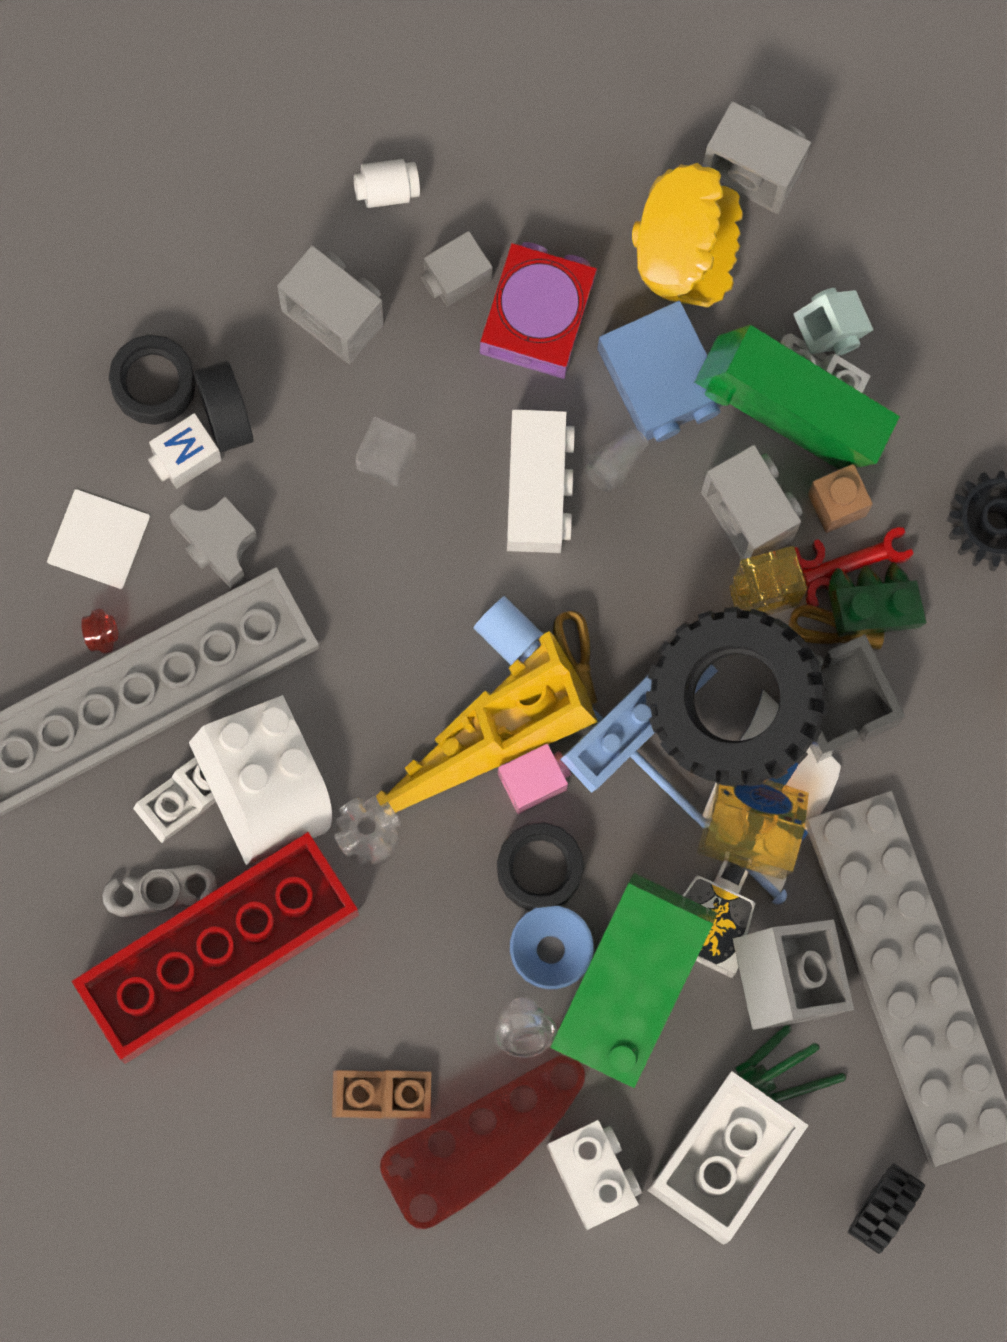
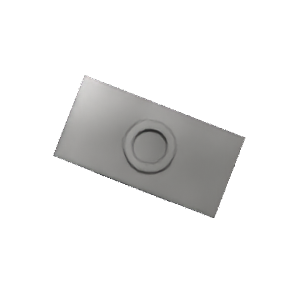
[169,497,257,590]

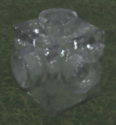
[333,796,402,865]

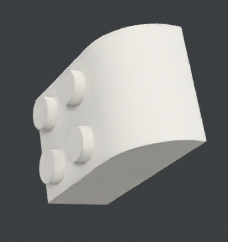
[189,695,332,865]

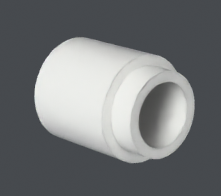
[353,159,420,208]

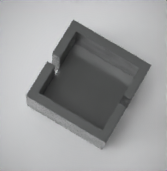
[810,634,905,763]

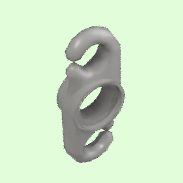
[102,865,218,917]

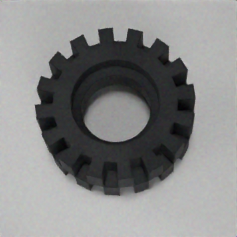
[847,1163,926,1254]

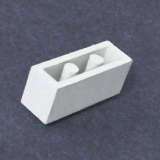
[507,410,574,553]

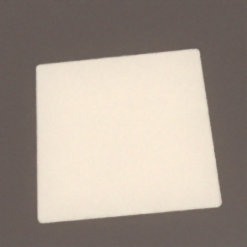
[47,489,150,589]

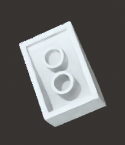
[647,1071,808,1245]

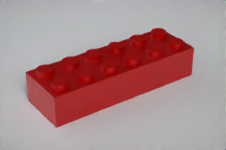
[71,832,359,1064]

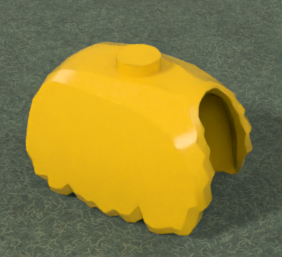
[632,163,743,307]

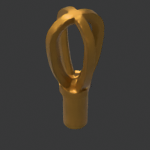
[789,605,885,650]
[553,611,598,704]

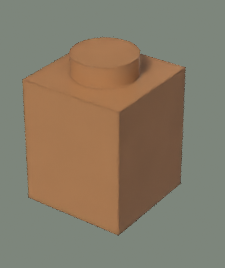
[808,464,873,534]

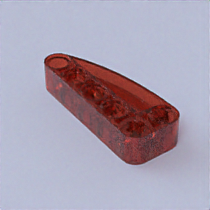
[380,1055,585,1230]

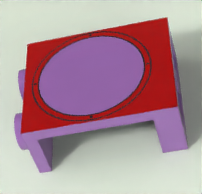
[480,242,597,379]

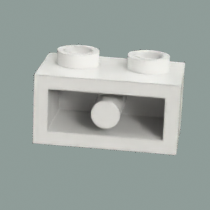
[547,1120,642,1231]

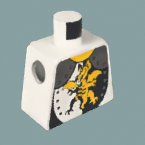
[683,860,755,978]

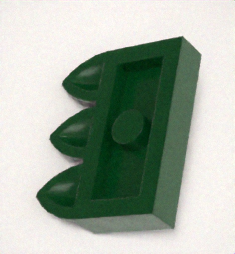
[829,562,927,637]

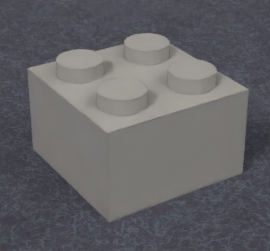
[703,101,811,215]
[277,246,383,365]
[701,445,802,567]
[733,919,854,1030]

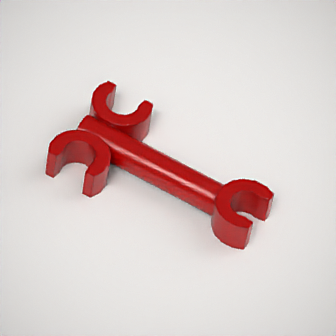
[790,527,914,607]

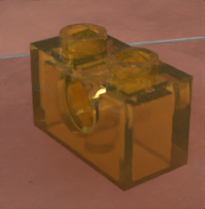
[729,546,807,615]

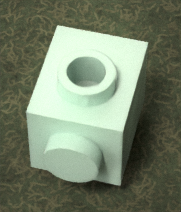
[793,288,873,356]

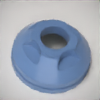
[510,906,593,990]

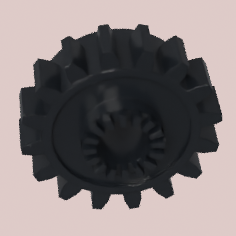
[947,471,1007,571]

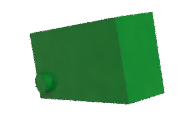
[694,325,900,470]
[550,873,717,1088]

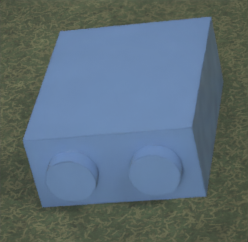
[597,300,723,443]

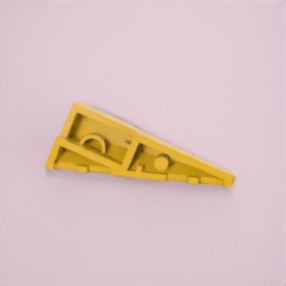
[376,631,598,815]

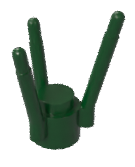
[734,1025,846,1103]

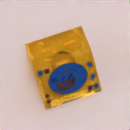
[697,780,809,880]

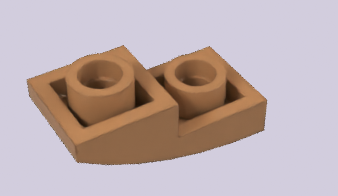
[332,1070,431,1119]

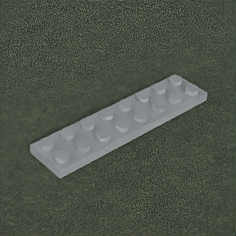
[0,567,319,817]
[804,791,1007,1168]

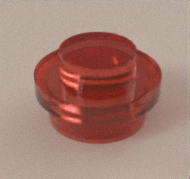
[81,608,118,654]

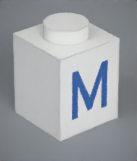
[148,413,222,489]

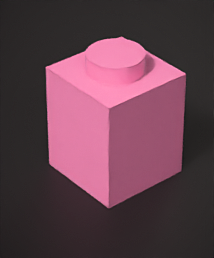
[498,744,571,814]

